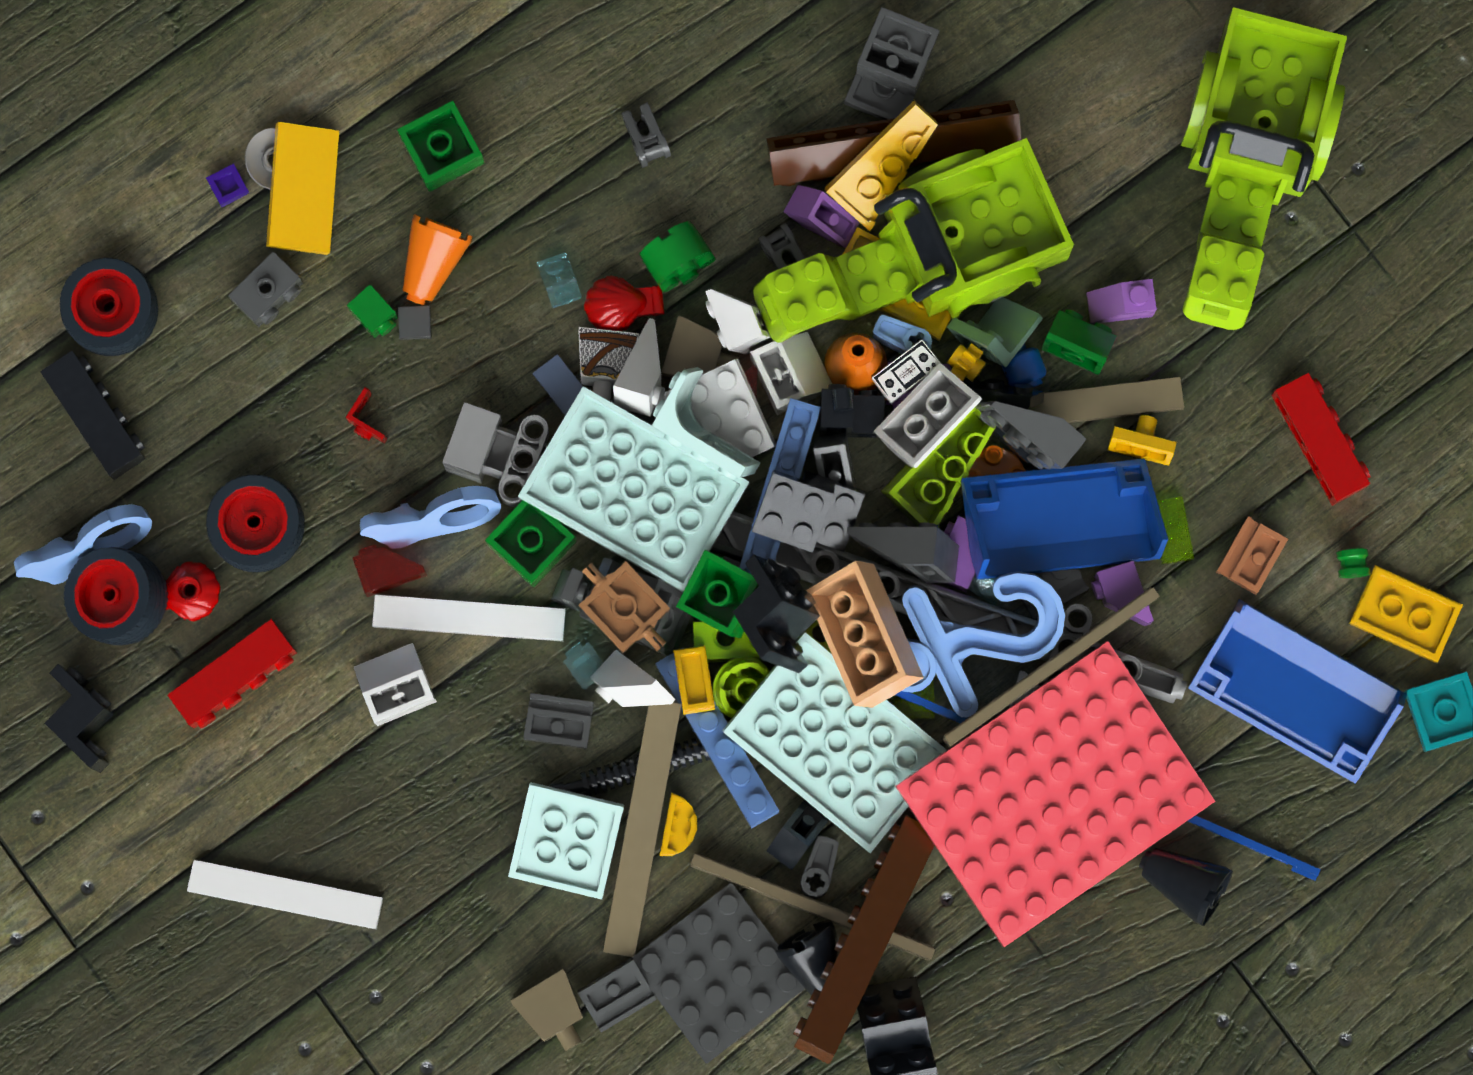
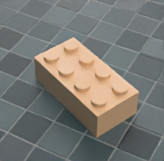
[806,561,924,708]

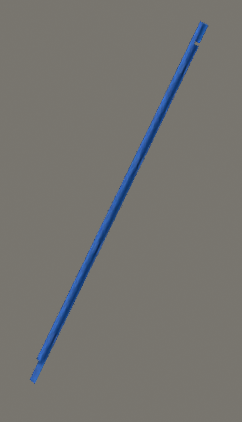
[895,691,1321,881]

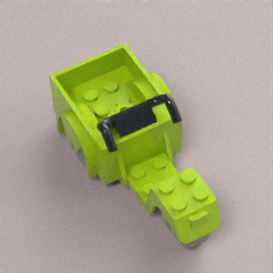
[1181,7,1347,330]
[753,138,1074,343]

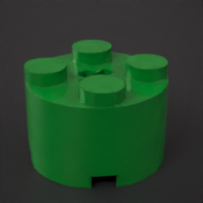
[640,221,716,293]

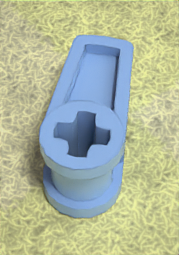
[873,315,932,355]

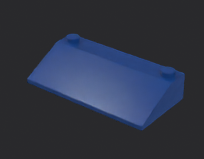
[961,459,1168,580]
[1188,599,1407,784]

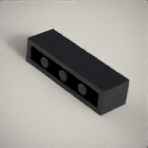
[40,351,145,480]

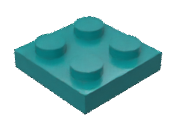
[1404,672,1473,752]

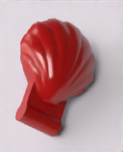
[584,275,664,332]
[165,561,221,622]

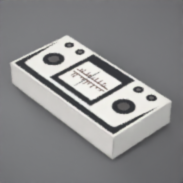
[872,340,940,404]

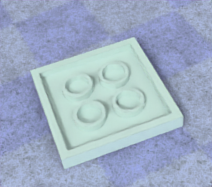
[508,782,624,899]

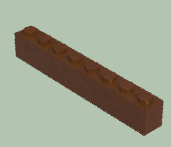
[766,100,1022,186]
[793,816,935,1064]

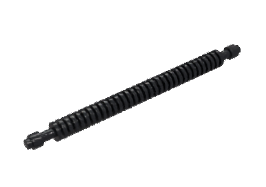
[550,738,711,796]

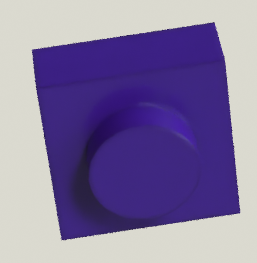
[206,163,249,207]

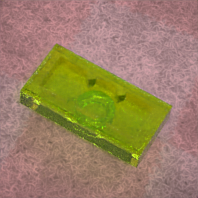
[1157,496,1194,565]

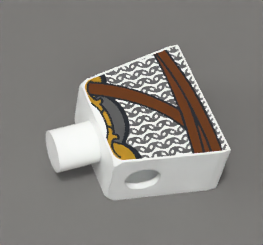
[578,327,639,401]

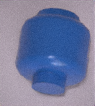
[1001,343,1047,387]

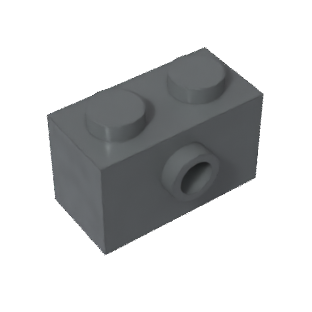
[228,252,303,328]

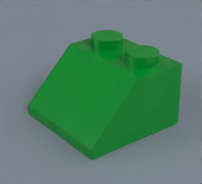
[1041,309,1117,376]
[676,550,759,638]

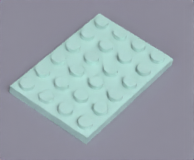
[518,386,749,592]
[722,632,946,853]

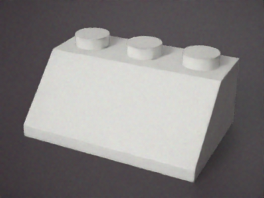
[874,363,982,469]

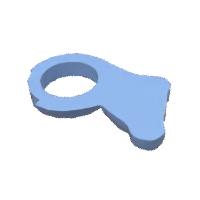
[360,486,502,549]
[14,504,152,585]

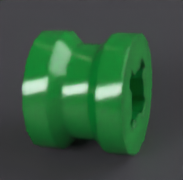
[1336,548,1371,578]

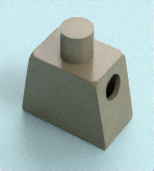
[661,316,739,380]
[511,969,584,1052]

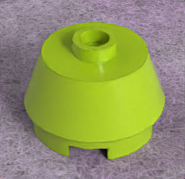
[713,657,770,718]

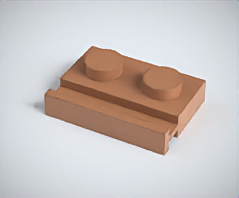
[1216,516,1288,595]

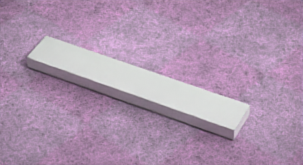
[372,595,566,641]
[187,860,383,930]

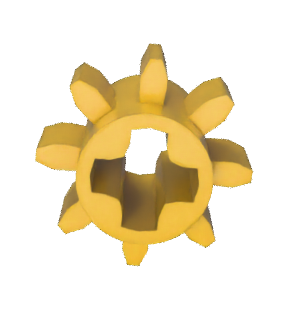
[947,343,986,382]

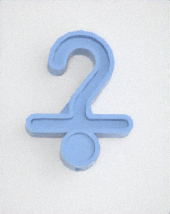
[902,571,1065,717]

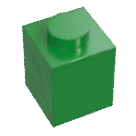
[347,285,398,339]

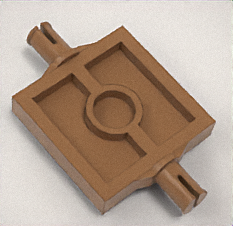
[579,562,670,653]

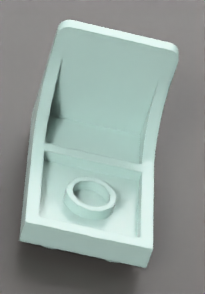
[652,367,760,480]

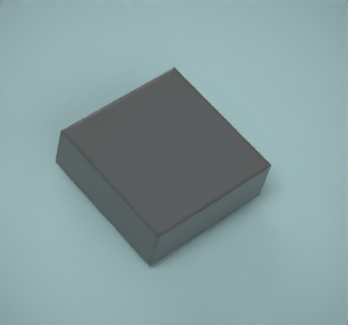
[398,305,432,340]

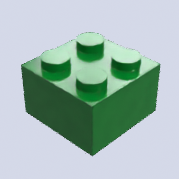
[397,101,485,192]
[485,500,577,588]

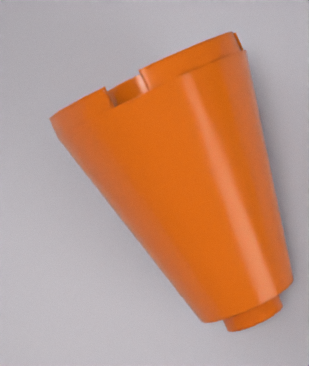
[402,214,473,305]
[824,333,887,395]

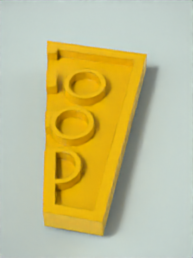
[825,100,938,231]

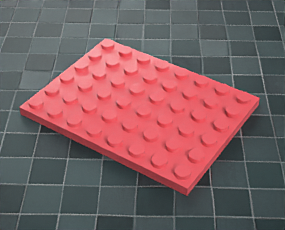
[895,641,1215,947]

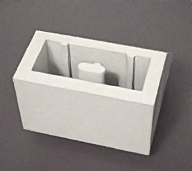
[706,289,774,354]
[750,332,832,415]
[354,643,437,726]

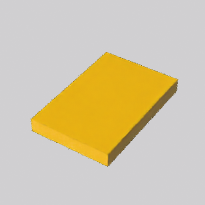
[1349,565,1463,663]

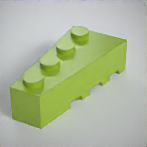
[881,407,996,528]

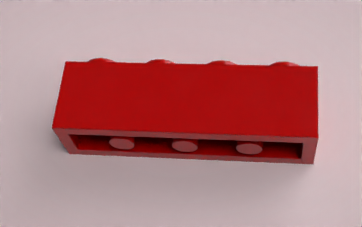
[1271,373,1371,506]
[167,619,297,729]

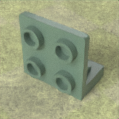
[947,297,1043,367]

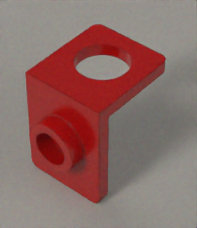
[346,387,387,444]

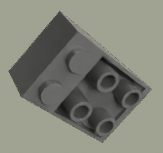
[975,401,1087,470]
[847,523,959,583]

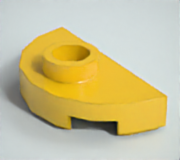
[660,793,697,856]

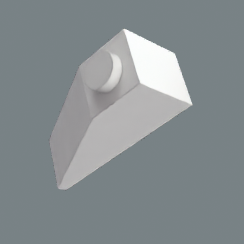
[613,318,665,417]
[590,650,675,707]

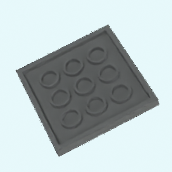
[632,882,805,1064]

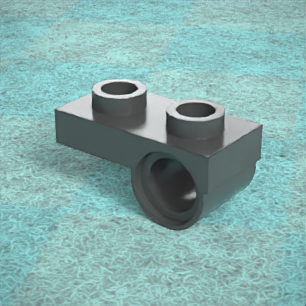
[551,568,592,612]

